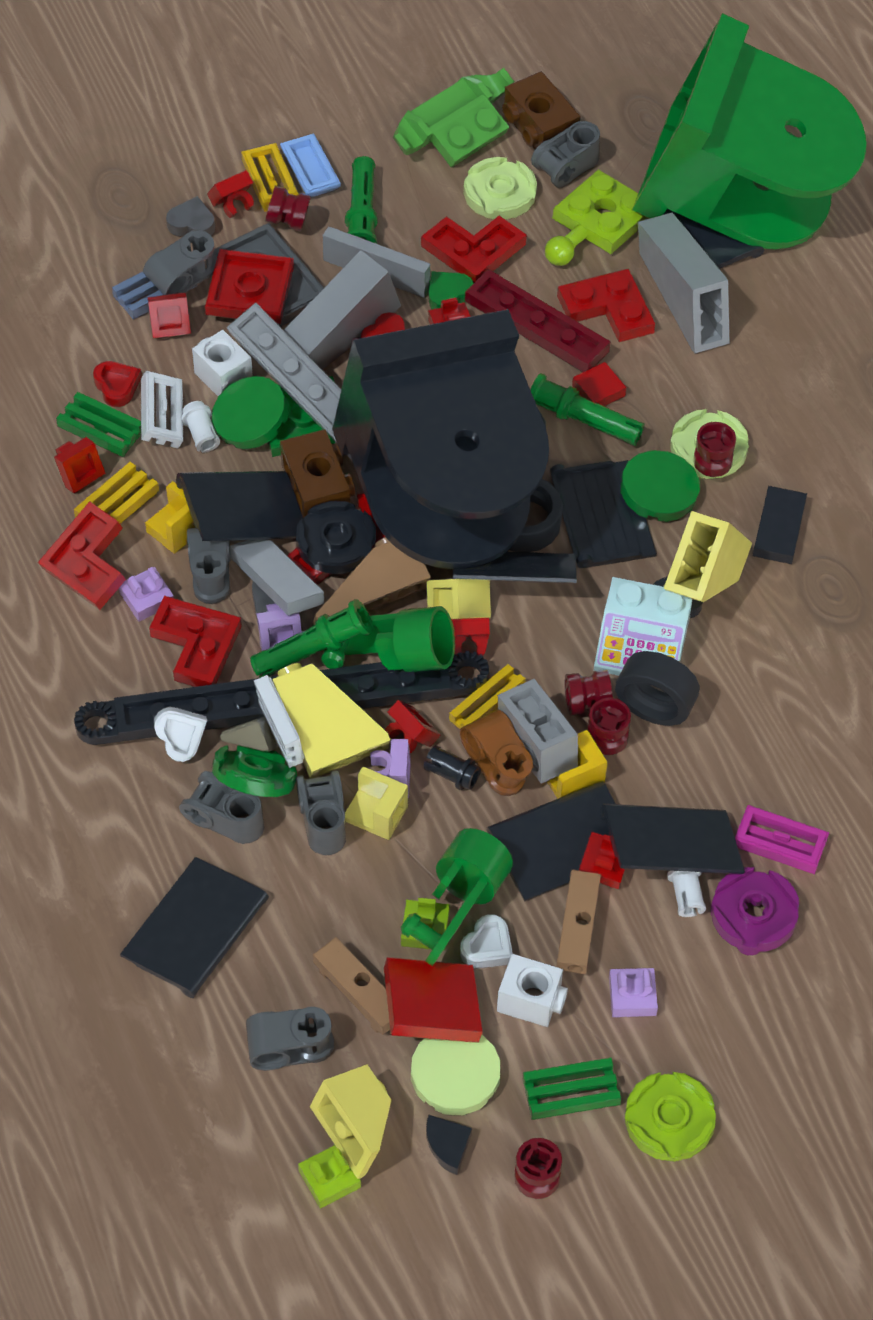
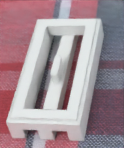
[141,371,183,448]
[254,675,304,768]

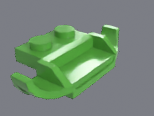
[393,68,515,168]

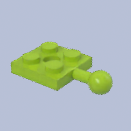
[545,169,650,266]

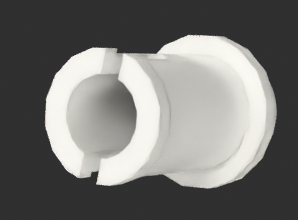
[181,401,220,453]
[667,871,706,917]

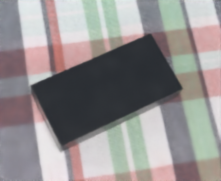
[753,486,807,564]

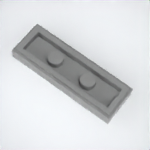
[323,226,430,298]
[229,539,324,616]

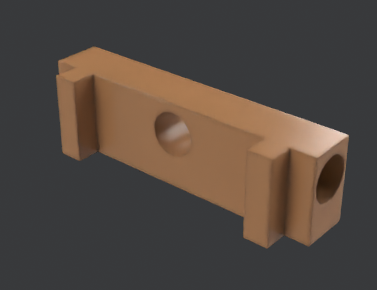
[556,870,601,974]
[313,937,390,1035]

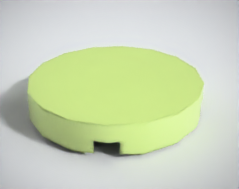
[463,157,537,219]
[670,409,749,479]
[411,1035,500,1115]

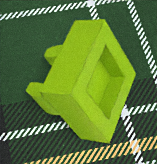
[401,897,450,951]
[298,1145,361,1209]

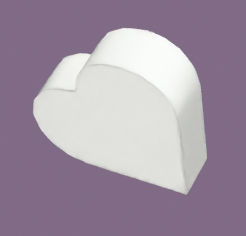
[154,707,207,762]
[460,915,513,969]

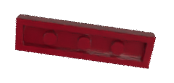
[465,269,611,372]

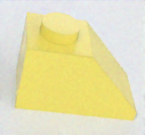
[310,1064,391,1179]

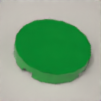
[212,376,289,450]
[621,450,700,522]
[212,745,297,797]

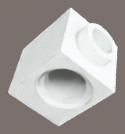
[192,330,253,396]
[497,954,568,1027]

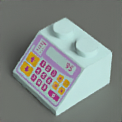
[594,577,693,676]

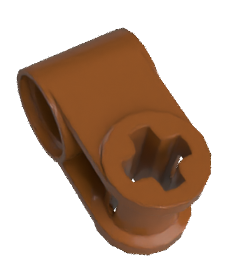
[460,709,533,796]

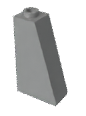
[638,212,730,353]
[283,250,401,370]

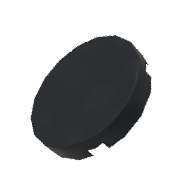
[296,501,376,574]

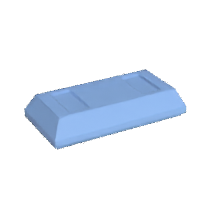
[280,133,341,197]

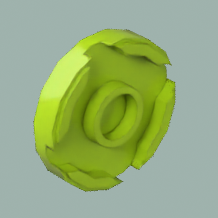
[625,1072,716,1162]

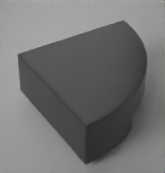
[426,1115,472,1175]

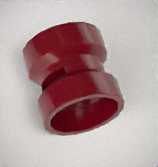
[265,185,311,232]
[693,422,736,477]
[564,670,613,716]
[588,698,631,755]
[514,1138,562,1199]

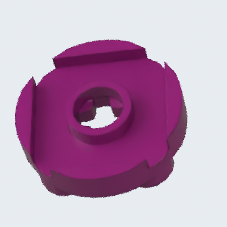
[710,867,799,955]

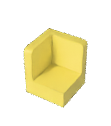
[427,579,491,619]
[345,767,408,840]

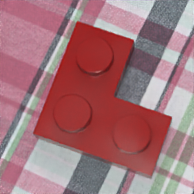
[421,215,527,284]
[557,269,655,342]
[37,501,126,610]
[149,596,242,687]

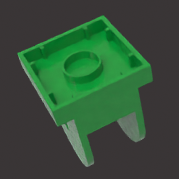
[632,13,866,249]

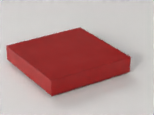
[205,249,294,324]
[384,957,483,1043]

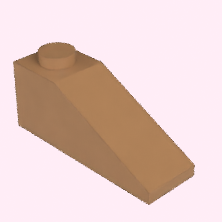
[312,537,430,626]

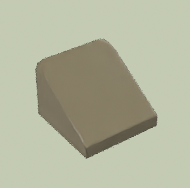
[220,717,278,752]

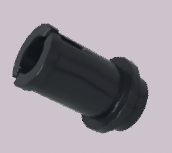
[424,745,481,790]

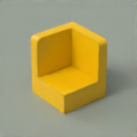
[145,481,195,554]
[547,730,607,799]

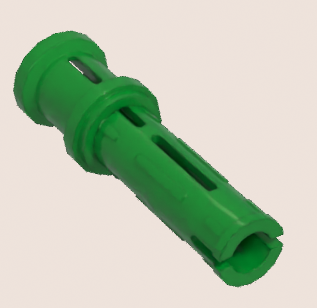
[345,156,378,244]
[530,373,645,447]
[250,599,373,678]

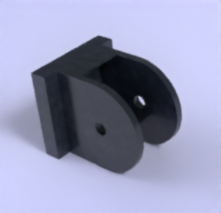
[332,309,549,569]

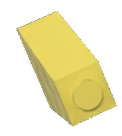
[664,511,752,602]
[272,663,390,779]

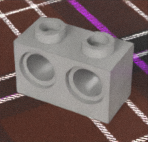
[498,679,578,784]

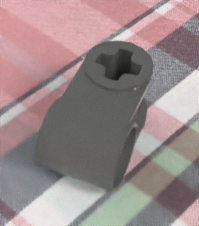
[531,121,600,188]
[143,230,216,295]
[187,528,231,604]
[296,770,346,855]
[179,771,264,844]
[246,1007,334,1071]

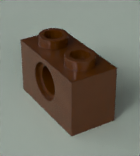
[502,71,581,152]
[280,429,355,518]

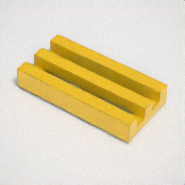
[241,143,298,212]
[74,462,159,524]
[449,664,526,729]

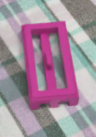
[735,805,829,875]

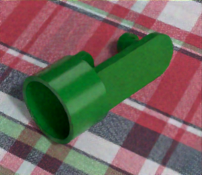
[321,606,455,672]
[401,828,513,966]

